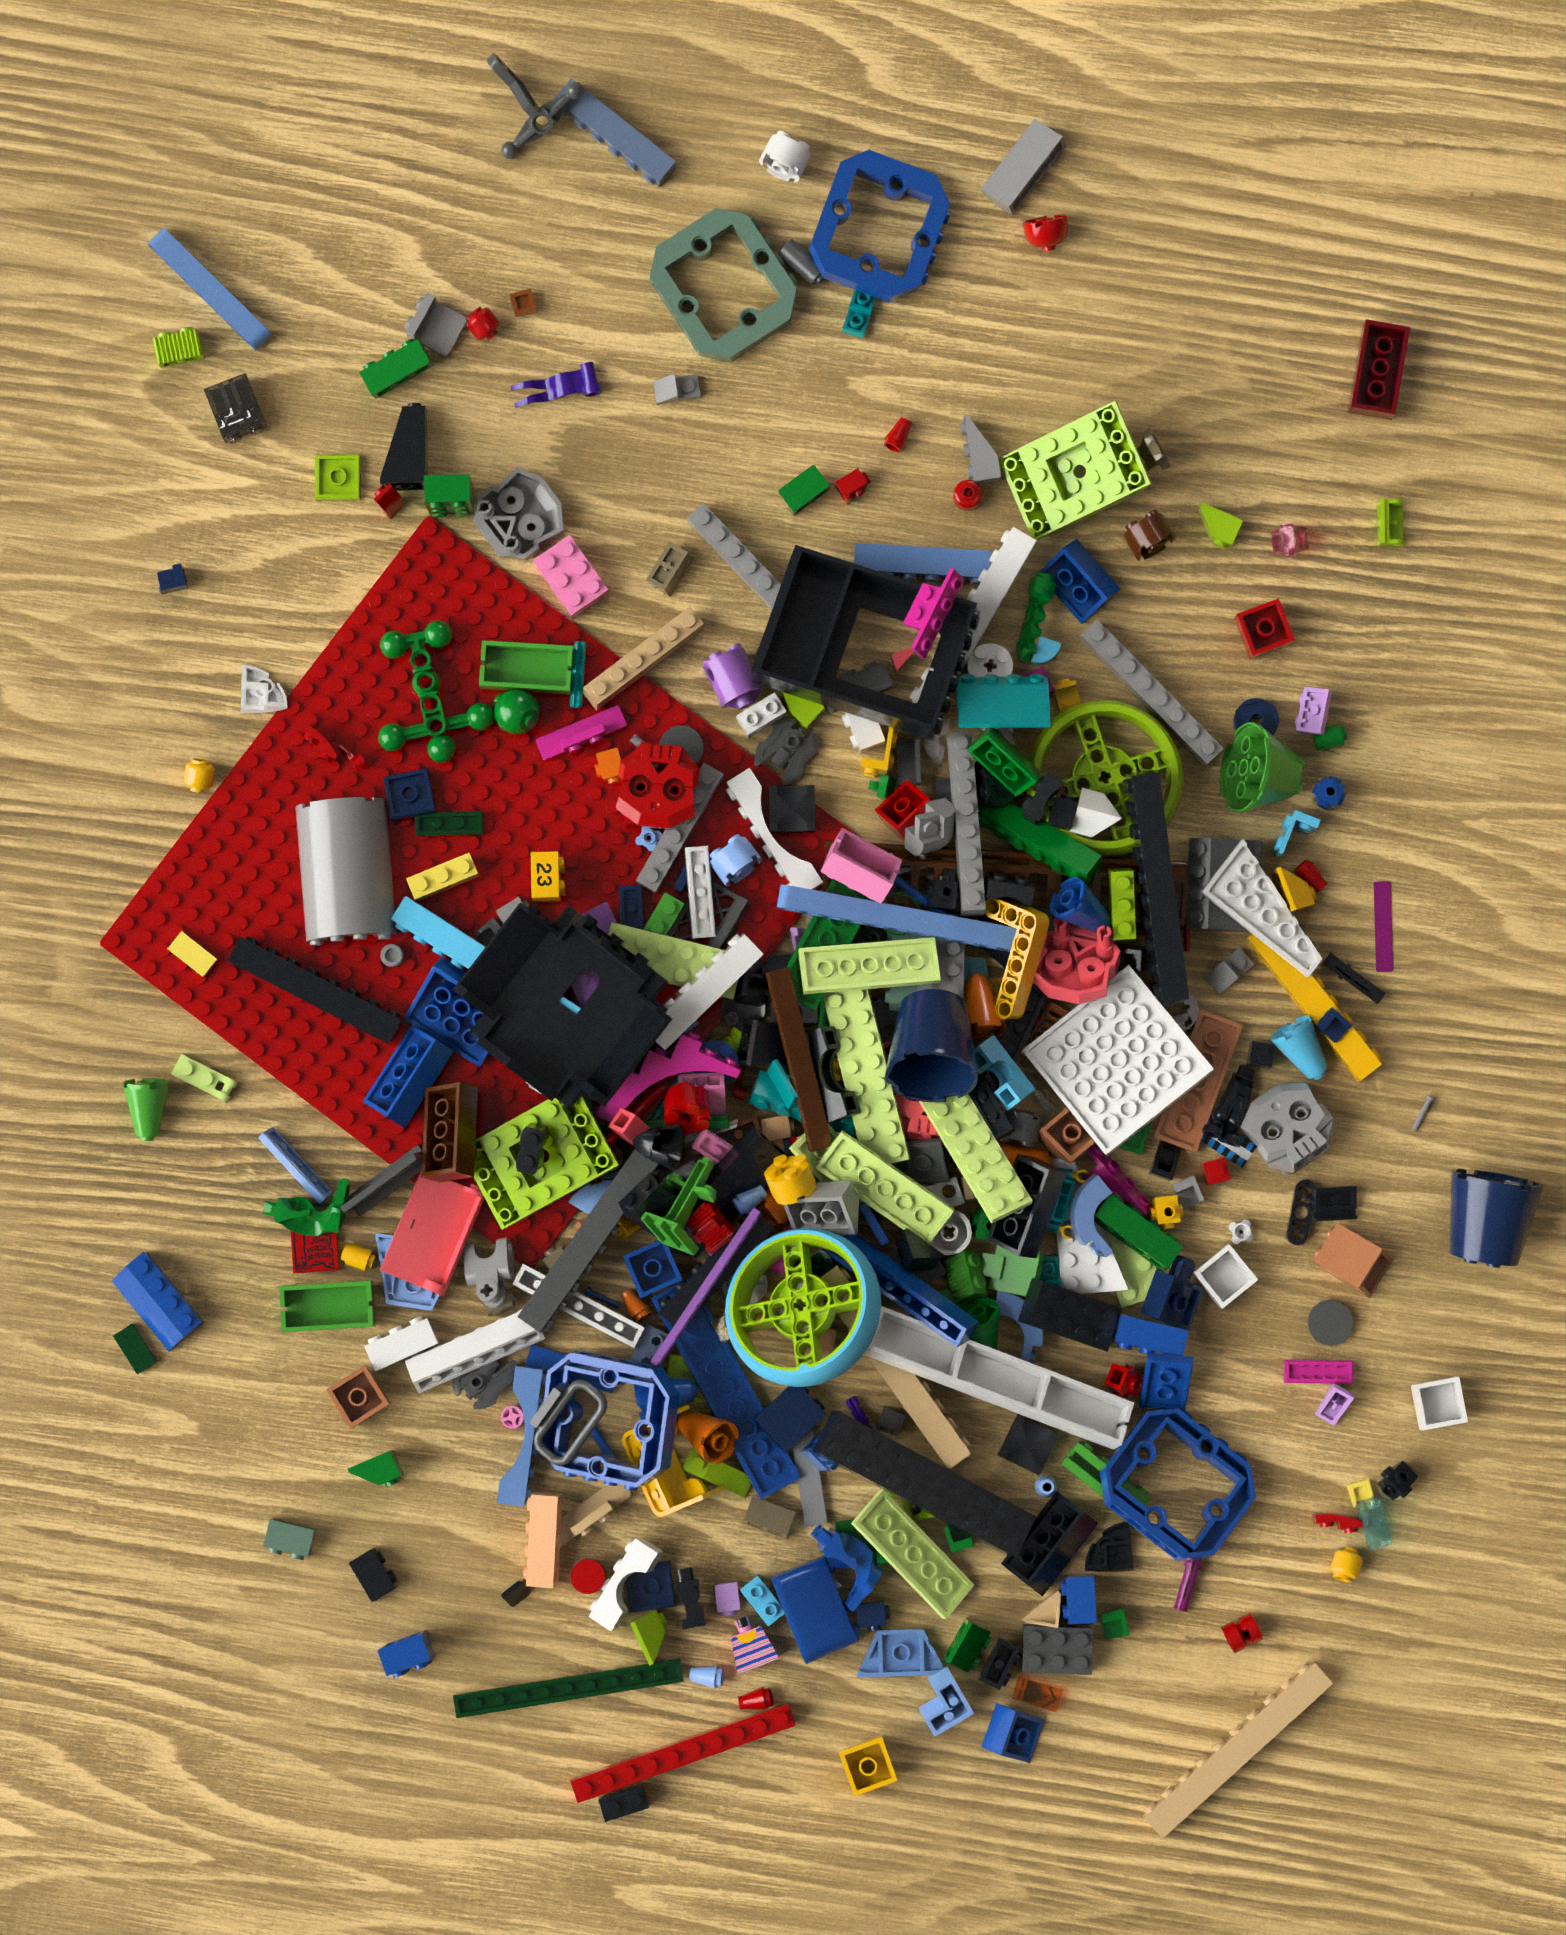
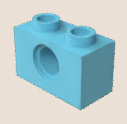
[740,1575,785,1626]

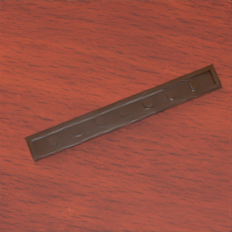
[765,968,832,1152]

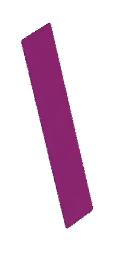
[1374,881,1393,972]

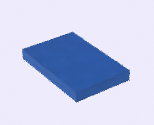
[1139,1352,1193,1410]

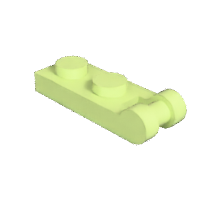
[171,1054,238,1103]

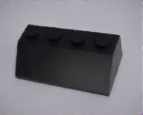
[1001,1491,1098,1596]

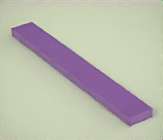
[651,1208,762,1366]

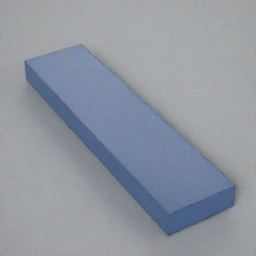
[258,1127,334,1205]

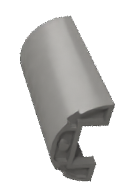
[295,797,397,946]

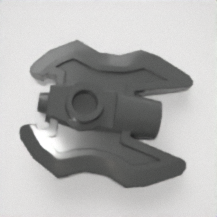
[754,718,818,785]
[452,1360,517,1409]

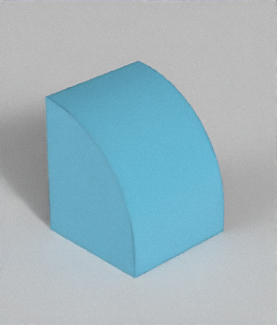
[1030,636,1062,666]

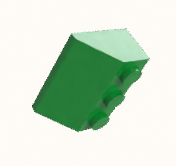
[967,728,1041,797]

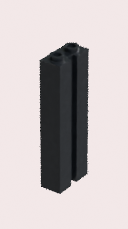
[681,1126,788,1259]

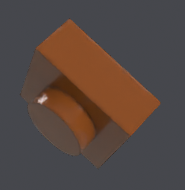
[509,288,537,317]

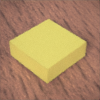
[1346,1479,1375,1508]

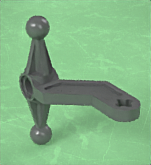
[486,53,584,159]

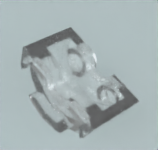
[924,719,951,766]

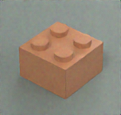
[326,1365,391,1429]

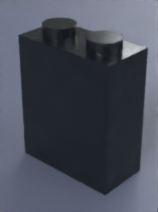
[618,1172,680,1238]

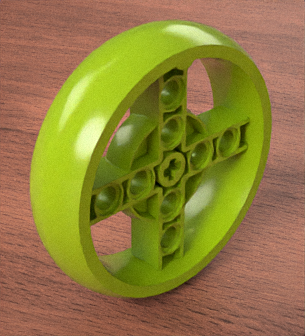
[1026,700,1183,857]

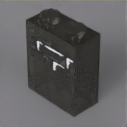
[204,373,267,444]

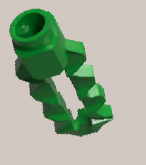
[1015,572,1056,662]

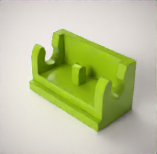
[1377,499,1403,547]

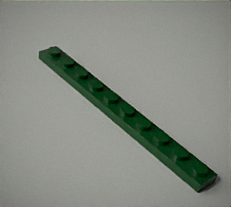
[453,1658,684,1718]

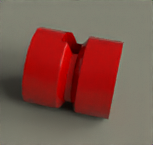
[1221,1613,1263,1654]

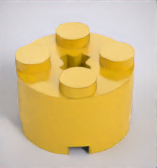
[764,1154,817,1205]

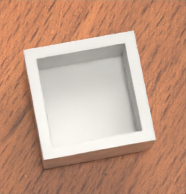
[1192,1244,1258,1309]
[1410,1376,1468,1430]

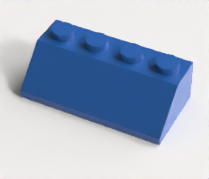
[363,1025,454,1128]
[112,1251,205,1351]

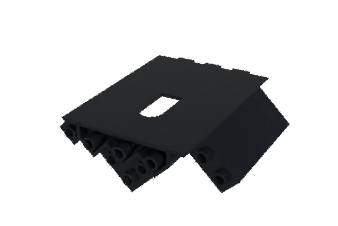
[453,902,672,1109]

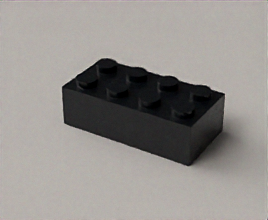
[987,1154,1067,1259]
[1018,1278,1122,1352]

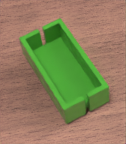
[479,640,574,695]
[279,1281,376,1332]

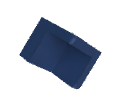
[157,563,188,594]
[1315,1007,1352,1043]

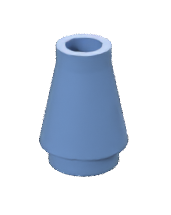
[732,1185,768,1216]

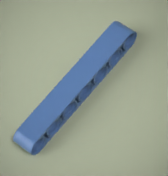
[147,228,272,351]

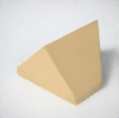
[1021,1590,1061,1628]

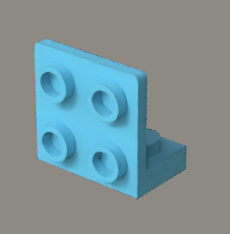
[1273,810,1321,858]

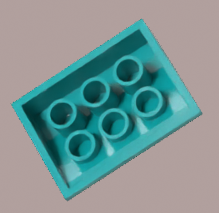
[956,674,1051,728]

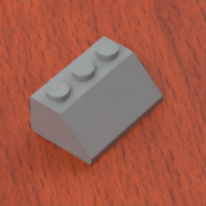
[783,1181,859,1235]

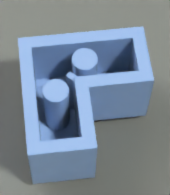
[918,1667,974,1737]

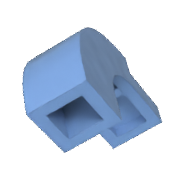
[1070,1174,1113,1257]
[995,1291,1043,1364]

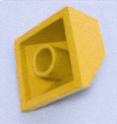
[1272,867,1317,914]

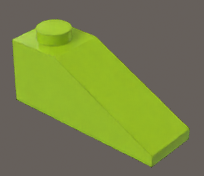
[682,1448,751,1498]

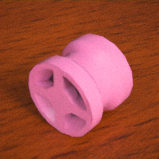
[501,1406,524,1429]

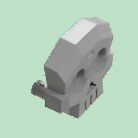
[473,468,564,561]
[1241,1083,1336,1176]

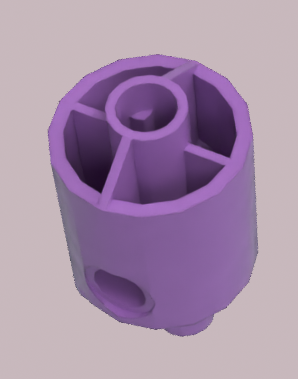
[703,643,763,710]

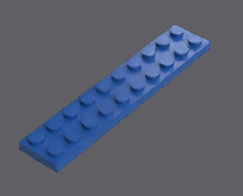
[650,1276,801,1499]

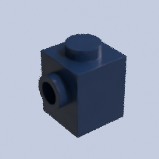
[857,1600,890,1631]

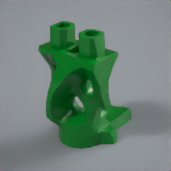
[263,1179,351,1236]

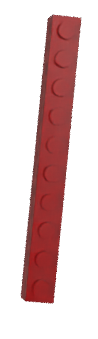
[570,1702,796,1803]

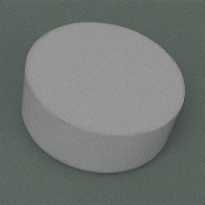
[380,944,404,967]

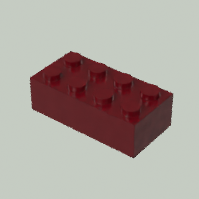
[1348,319,1410,420]

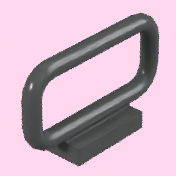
[529,1380,607,1466]

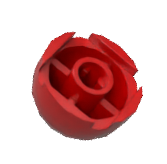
[1023,214,1068,251]

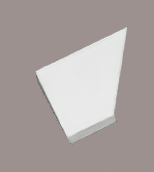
[1070,788,1122,838]

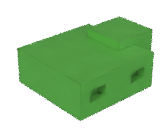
[980,1245,1045,1297]

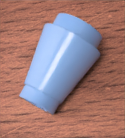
[1034,1475,1057,1498]
[689,1666,724,1689]

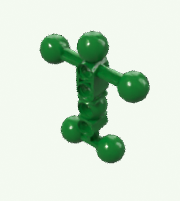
[378,620,495,763]

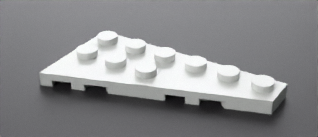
[1200,839,1322,977]
[1053,1158,1130,1294]

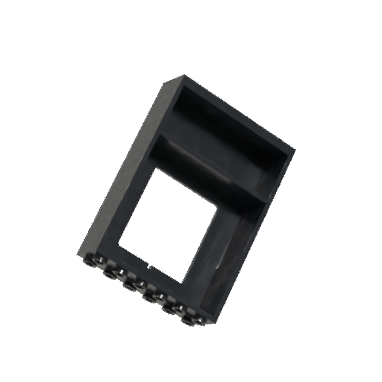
[751,545,980,741]

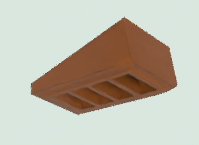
[1027,1001,1069,1043]

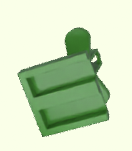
[641,1156,717,1256]

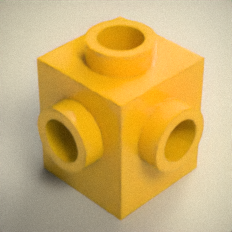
[1149,1195,1183,1230]

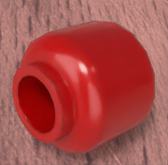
[466,307,499,341]
[953,480,982,511]

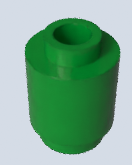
[1312,724,1347,751]

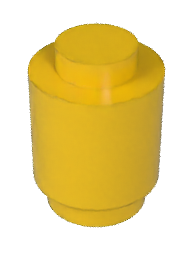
[341,1243,376,1272]

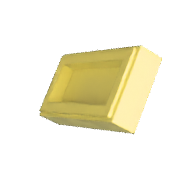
[168,931,218,977]

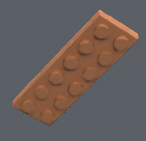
[1153,1009,1243,1153]

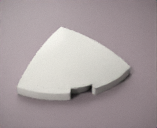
[241,665,288,713]

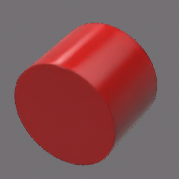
[571,1558,606,1594]

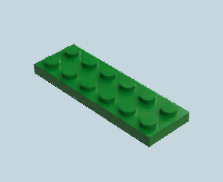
[786,879,873,1011]

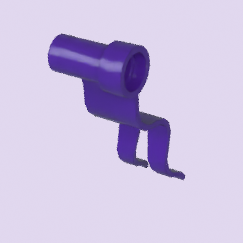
[510,362,602,408]

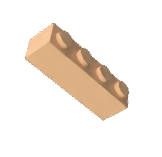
[523,1491,563,1588]

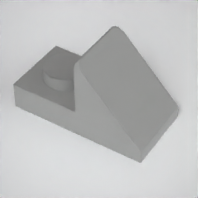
[653,374,701,405]
[1204,947,1254,994]

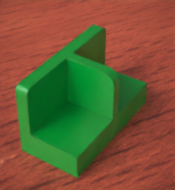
[778,465,830,516]

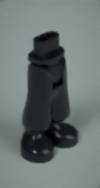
[1202,1065,1255,1147]

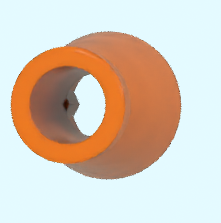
[621,1288,652,1324]

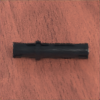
[1322,952,1385,1004]

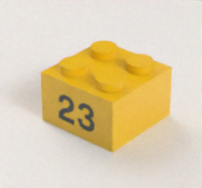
[531,852,565,902]

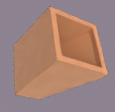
[1313,1223,1393,1298]

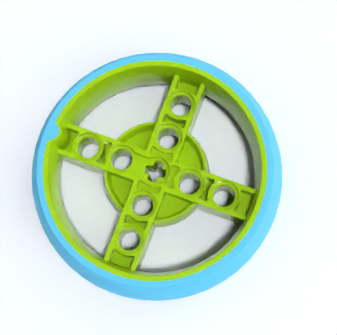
[725,1228,881,1387]

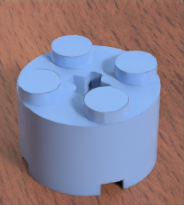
[710,834,762,887]

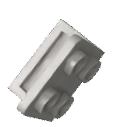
[405,293,467,357]

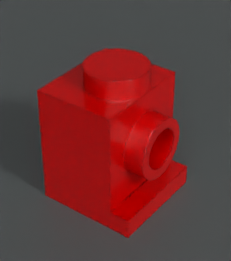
[835,468,871,505]

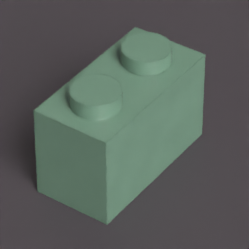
[263,1519,317,1560]

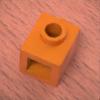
[594,748,621,784]

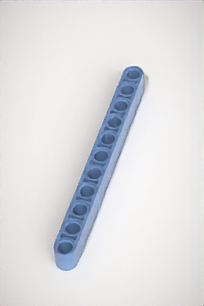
[777,885,1017,952]

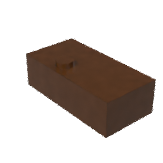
[421,1082,478,1182]

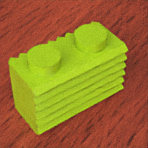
[153,327,205,368]

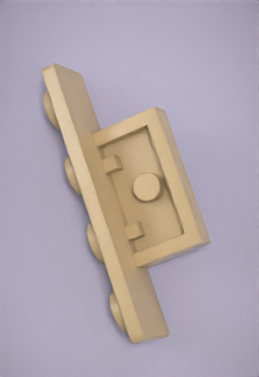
[560,1484,632,1547]

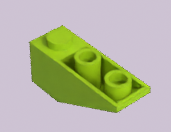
[782,692,825,730]

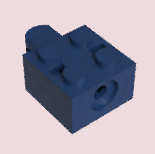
[1140,1255,1205,1330]

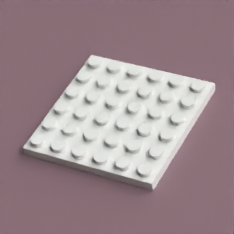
[1022,965,1215,1156]

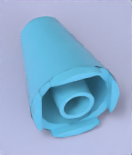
[1271,1015,1328,1080]

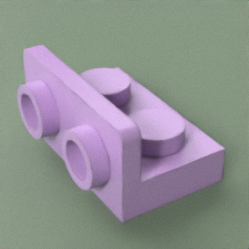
[1295,687,1332,735]

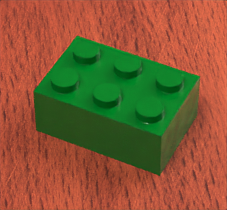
[424,474,474,518]

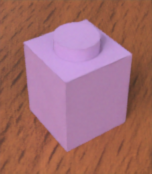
[714,1581,740,1616]

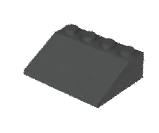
[1186,838,1262,932]

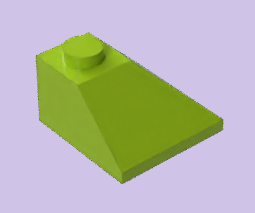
[630,1609,668,1666]

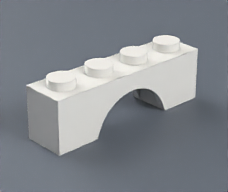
[588,1537,663,1631]

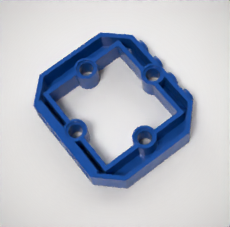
[808,150,951,303]
[543,1351,680,1490]
[1100,1408,1256,1562]

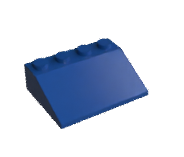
[403,957,489,1068]

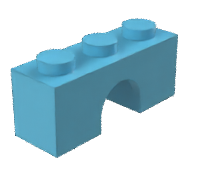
[974,1035,1035,1111]

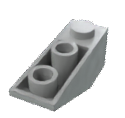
[960,415,1001,484]

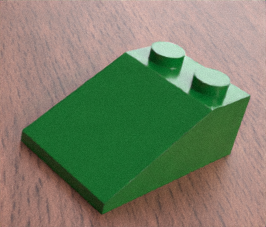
[943,1617,992,1672]

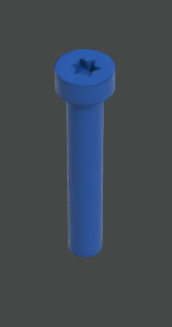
[584,1287,620,1309]

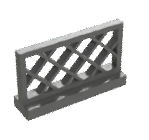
[668,880,751,950]
[340,1144,423,1216]

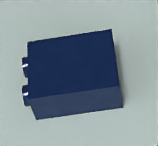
[753,1386,826,1453]

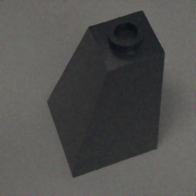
[380,403,428,491]
[737,1019,814,1066]

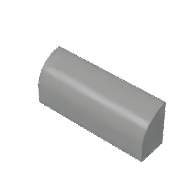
[981,119,1066,216]

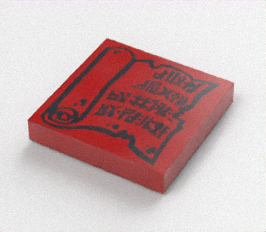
[290,1230,340,1274]

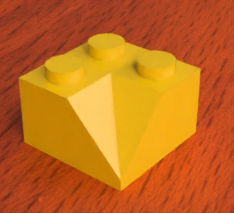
[839,1735,898,1797]

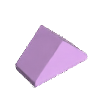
[1314,1384,1355,1426]

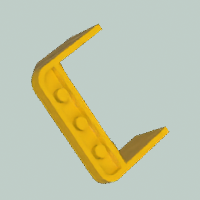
[622,1405,725,1517]

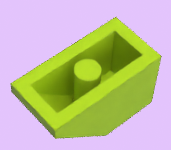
[1198,502,1243,549]

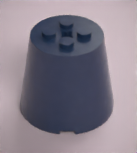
[885,989,978,1102]
[1450,1169,1543,1268]

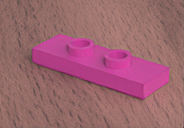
[1284,1360,1353,1384]

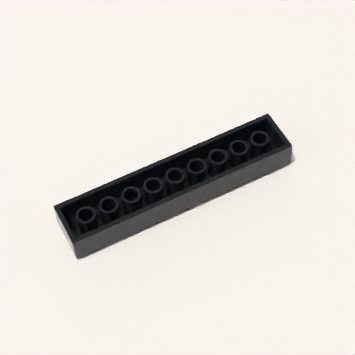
[1123,770,1189,1003]
[812,1410,1036,1558]

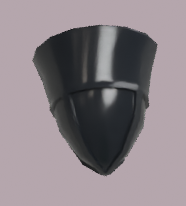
[632,1124,684,1171]

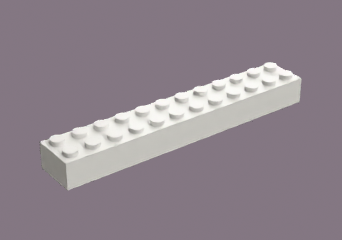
[863,1306,1134,1450]

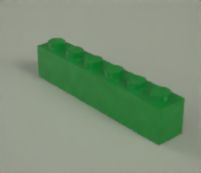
[977,802,1102,885]

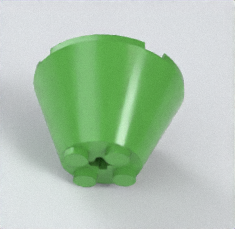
[1220,722,1305,813]

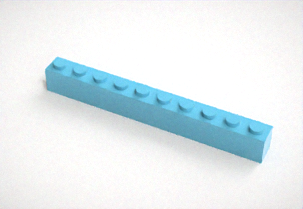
[391,896,581,1015]

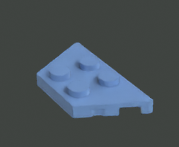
[857,1629,944,1678]

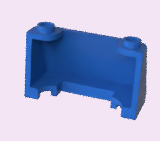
[772,1555,861,1664]

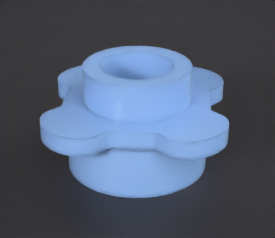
[635,827,662,851]

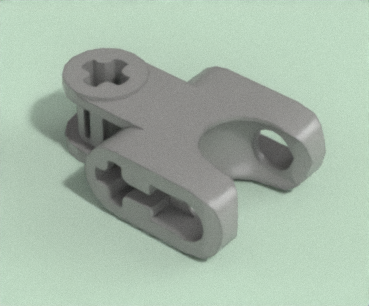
[464,1237,515,1308]

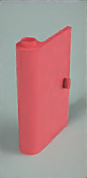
[380,1169,485,1297]

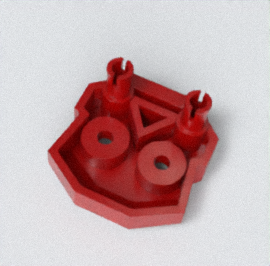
[616,742,701,830]

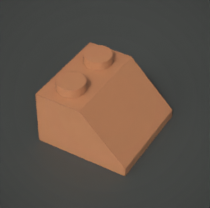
[1039,1107,1096,1164]

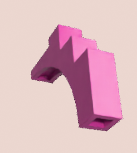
[596,1030,742,1122]

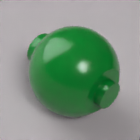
[493,689,540,734]

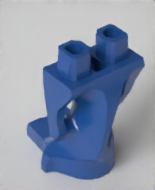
[810,1524,883,1612]

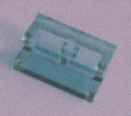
[1356,1495,1392,1551]

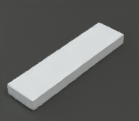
[685,846,716,939]

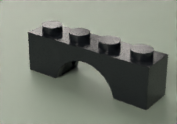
[806,1026,861,1123]

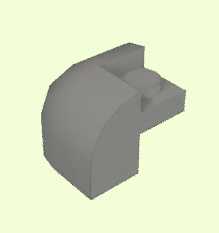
[904,798,955,856]

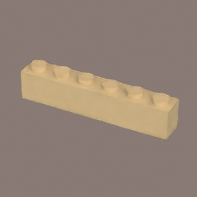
[583,607,704,711]

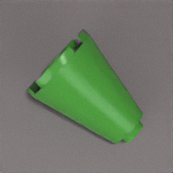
[123,1078,169,1141]

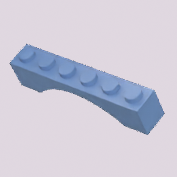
[497,1365,547,1507]

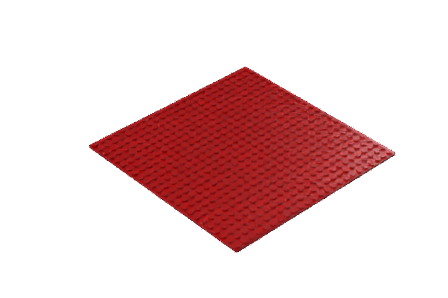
[100,516,856,1268]

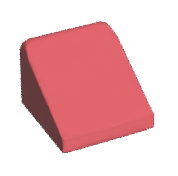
[891,648,914,674]

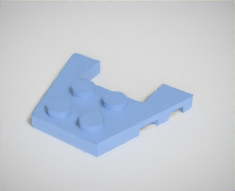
[375,1233,464,1311]

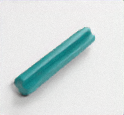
[570,641,586,708]

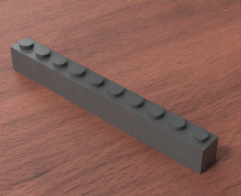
[517,1150,661,1333]

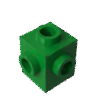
[970,1207,992,1241]

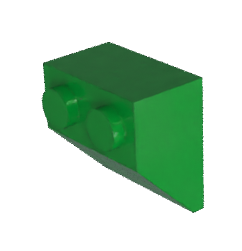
[348,1450,404,1487]

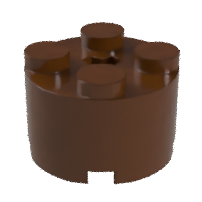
[1123,510,1176,561]

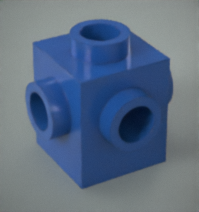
[1312,776,1346,810]

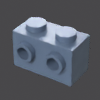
[629,1324,668,1367]

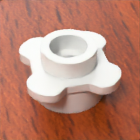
[1229,1219,1254,1244]

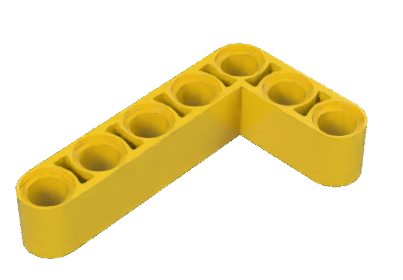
[985,897,1049,1019]

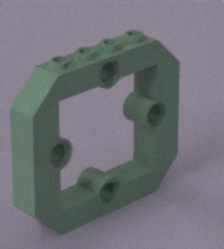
[650,208,798,362]

